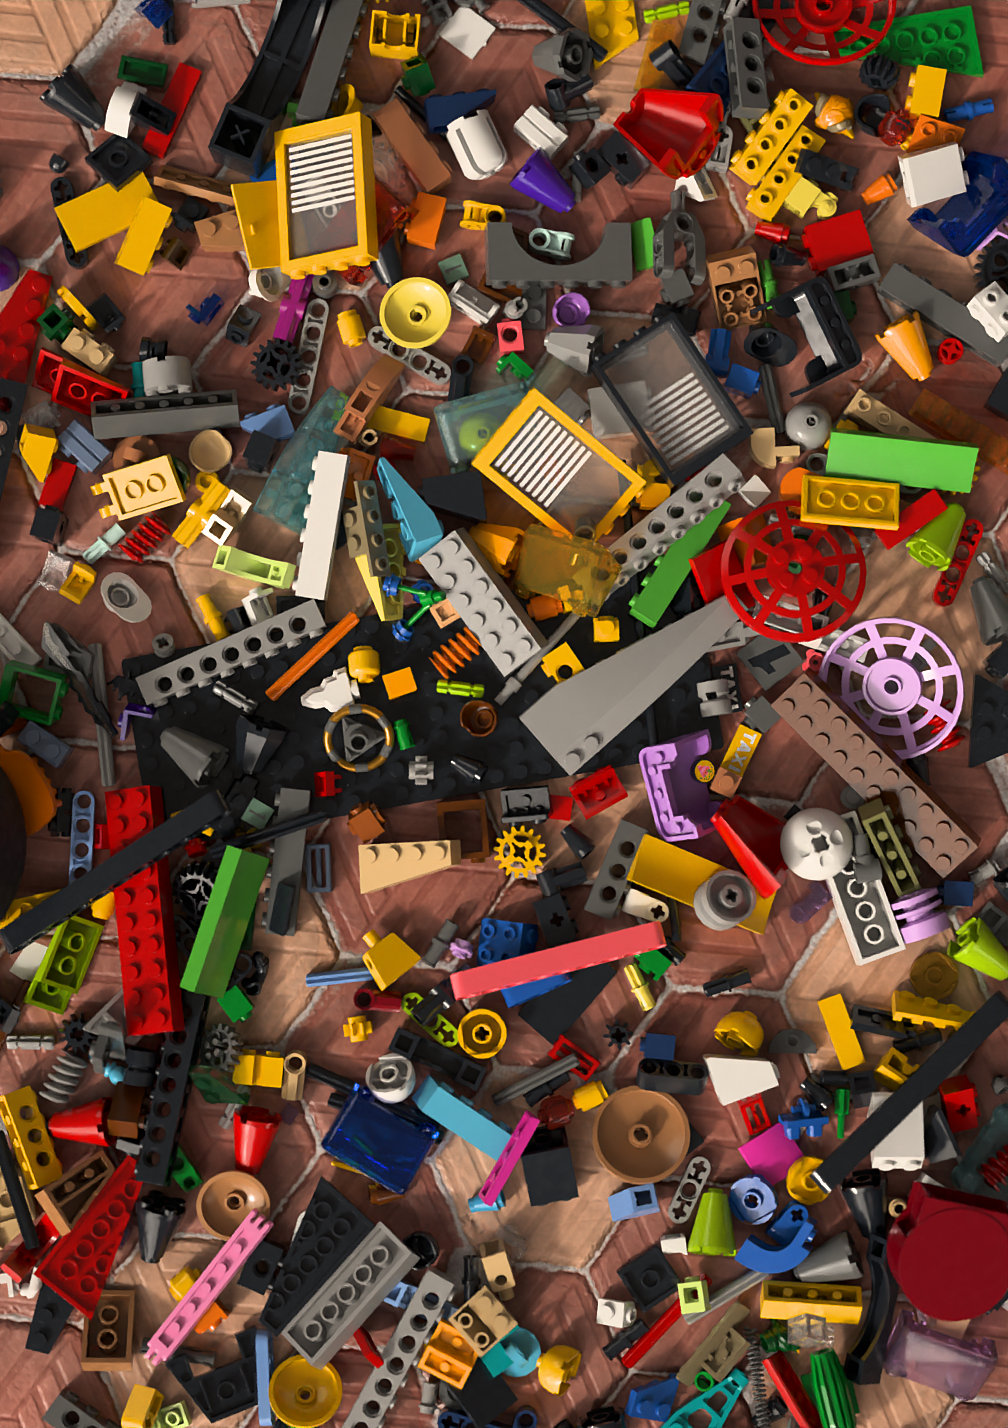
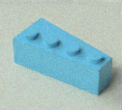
[412,1074,512,1161]

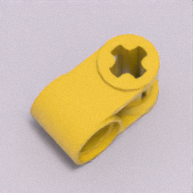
[460,200,507,230]

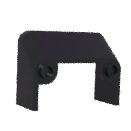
[749,277,862,398]

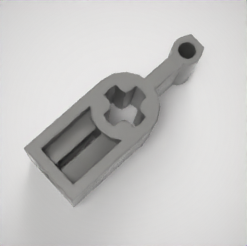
[705,105,733,173]

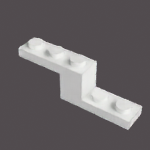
[752,595,870,664]

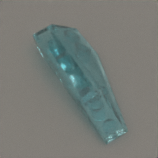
[252,386,350,536]

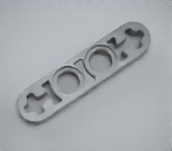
[368,326,451,386]

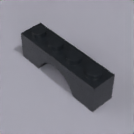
[388,1025,487,1091]

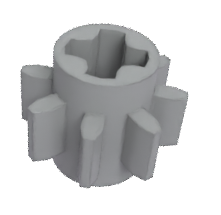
[409,756,434,785]

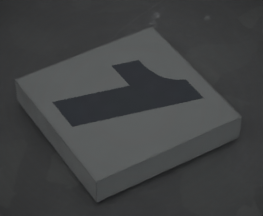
[736,626,804,692]

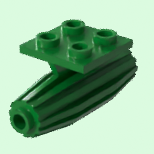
[800,1348,860,1428]

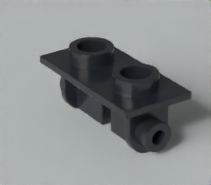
[48,788,74,837]

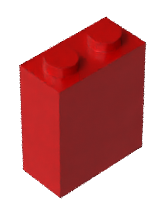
[800,209,875,277]

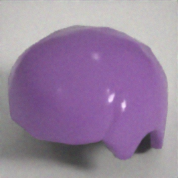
[552,292,591,327]

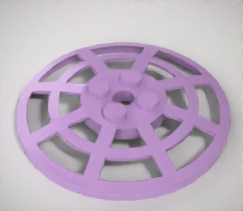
[819,617,964,759]

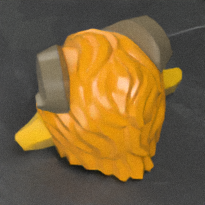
[814,92,854,139]

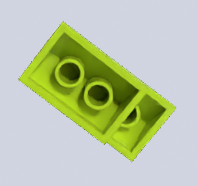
[23,915,104,1015]

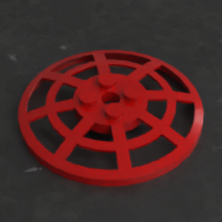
[752,0,897,66]
[720,500,867,643]

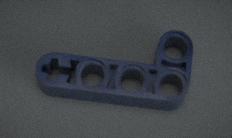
[437,1405,537,1428]

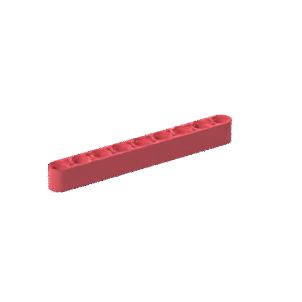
[450,921,667,1000]

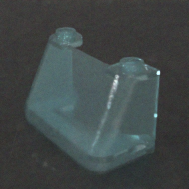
[433,382,543,474]

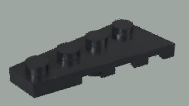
[25,1251,74,1355]

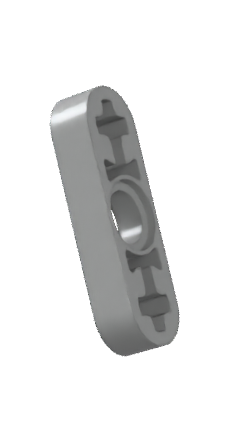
[668,1155,711,1223]

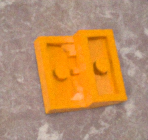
[417,1318,478,1389]

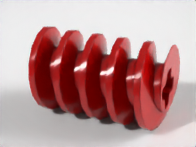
[118,511,171,563]
[923,698,965,752]
[976,1144,1008,1192]

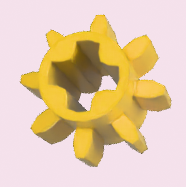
[343,1015,373,1042]

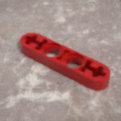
[931,519,984,607]

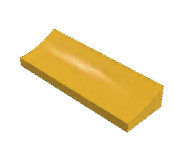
[626,834,777,935]

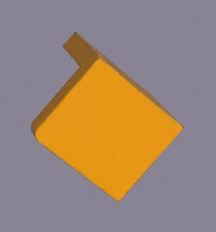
[382,667,417,700]

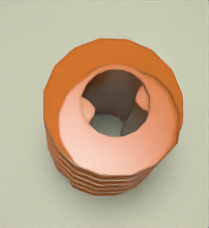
[429,627,482,679]

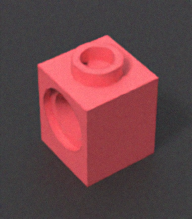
[497,318,524,356]

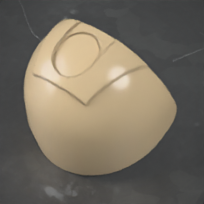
[189,429,232,473]

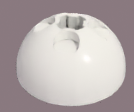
[780,808,853,880]

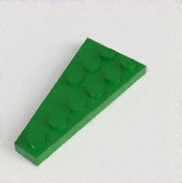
[834,5,984,78]

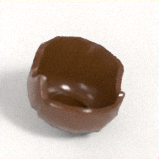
[460,700,499,737]

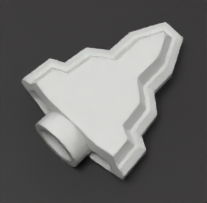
[300,667,360,715]

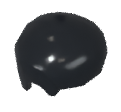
[402,1230,440,1271]

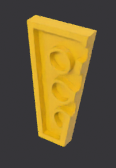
[891,990,976,1030]

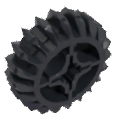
[171,860,220,923]

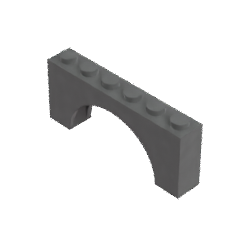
[484,222,633,289]

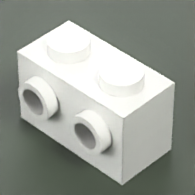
[967,281,1008,342]

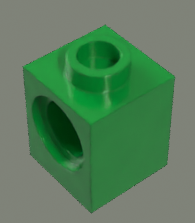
[216,984,255,1023]

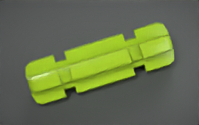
[643,0,690,24]
[437,679,484,698]

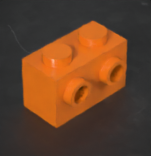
[404,191,447,250]

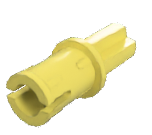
[624,962,657,1011]

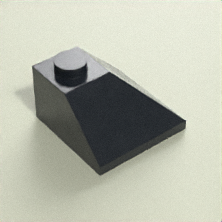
[923,1104,962,1164]

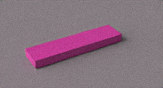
[478,1110,540,1207]

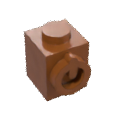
[347,801,387,844]

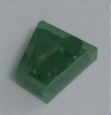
[188,1065,251,1104]

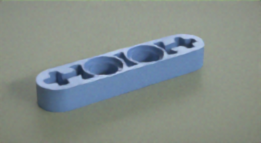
[256,1329,276,1426]

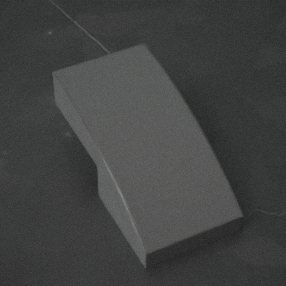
[976,901,1008,948]

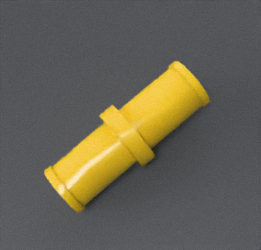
[196,593,231,642]

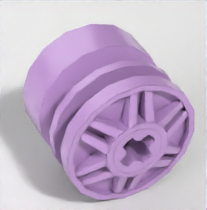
[890,887,951,944]

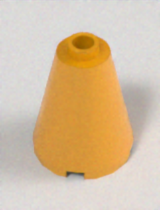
[874,311,934,381]

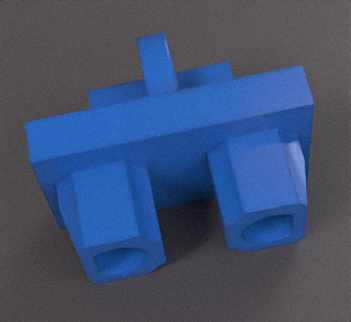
[778,1098,829,1140]

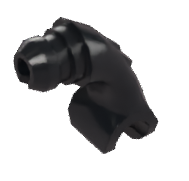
[241,951,269,996]

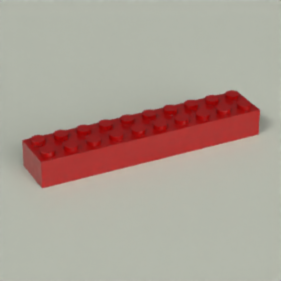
[105,785,185,1036]

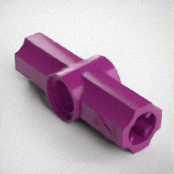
[273,274,315,345]

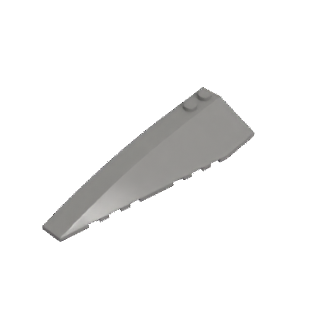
[519,593,748,776]

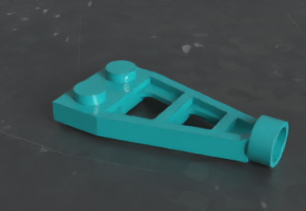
[659,1367,750,1428]

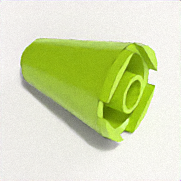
[906,503,966,571]
[947,917,1008,981]
[687,1188,737,1256]

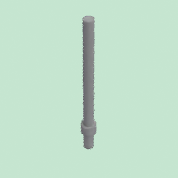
[494,596,593,706]

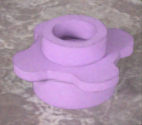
[449,938,473,959]

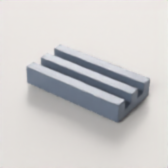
[306,843,332,893]

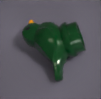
[759,1318,802,1354]

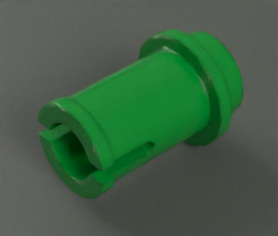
[392,718,416,750]

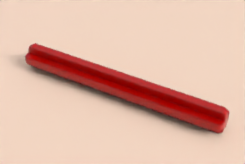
[621,1273,713,1369]

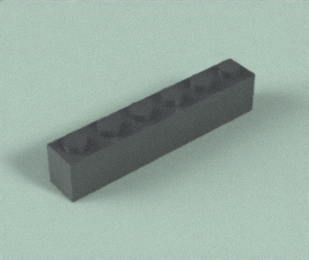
[296,0,369,125]
[876,262,1008,368]
[91,389,240,440]
[261,786,312,936]

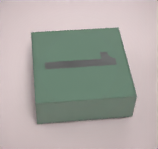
[438,254,469,286]
[241,798,275,830]

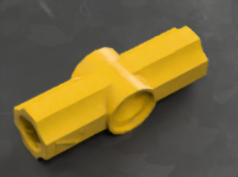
[172,478,231,549]

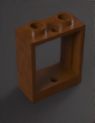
[436,799,490,863]

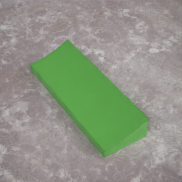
[824,427,979,493]
[180,845,270,999]

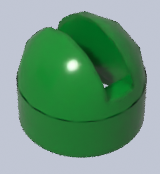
[694,1371,715,1392]

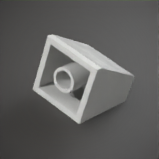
[898,142,969,207]
[702,1054,781,1106]
[867,1092,924,1171]

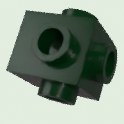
[36,303,78,344]

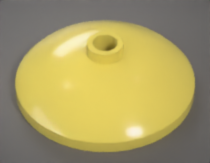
[380,277,452,349]

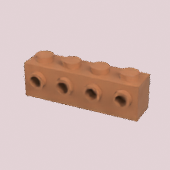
[373,98,453,195]

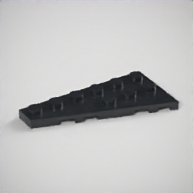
[258,1175,376,1337]

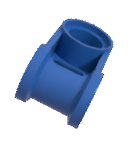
[765,1200,808,1246]

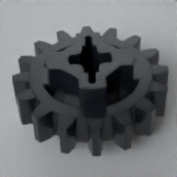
[250,338,304,392]

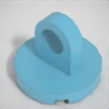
[501,1327,541,1377]

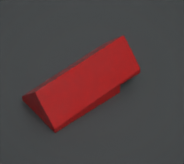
[32,347,132,417]

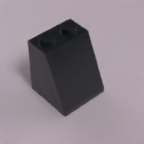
[418,471,487,524]
[521,1122,579,1207]

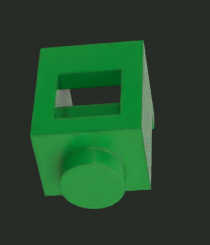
[633,950,672,982]

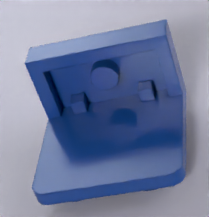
[476,918,538,966]

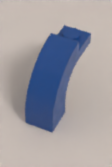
[734,1216,818,1273]

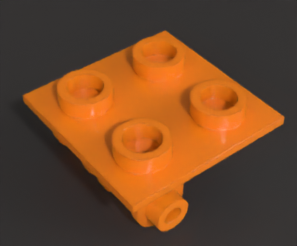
[905,114,965,154]

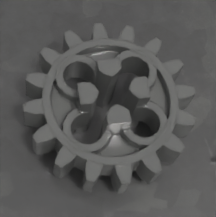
[198,1023,244,1078]

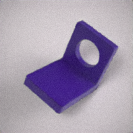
[118,703,157,741]

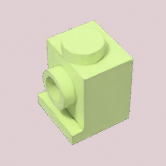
[678,1276,712,1314]

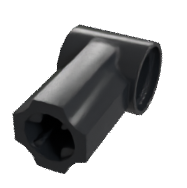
[649,39,694,88]
[544,74,594,111]
[650,303,701,337]
[447,355,474,405]
[536,861,588,898]

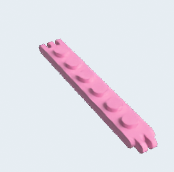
[145,1208,274,1366]

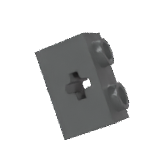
[824,253,881,293]

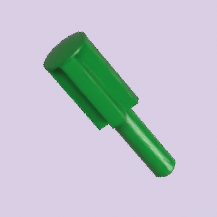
[834,1087,850,1139]

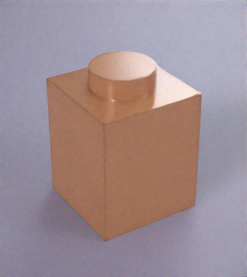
[708,767,742,800]

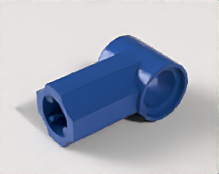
[705,328,732,378]

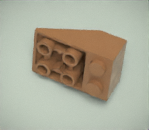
[706,246,767,330]

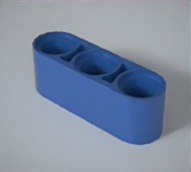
[500,972,573,1009]

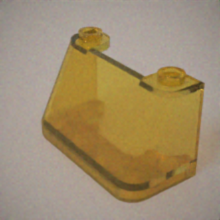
[513,524,622,618]

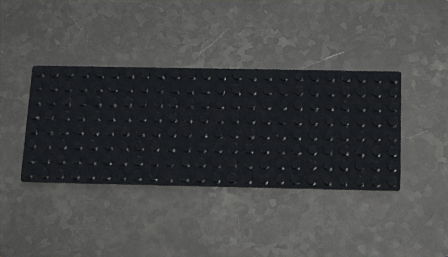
[121,565,724,844]

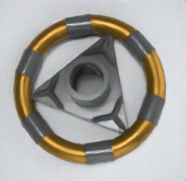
[323,704,394,773]

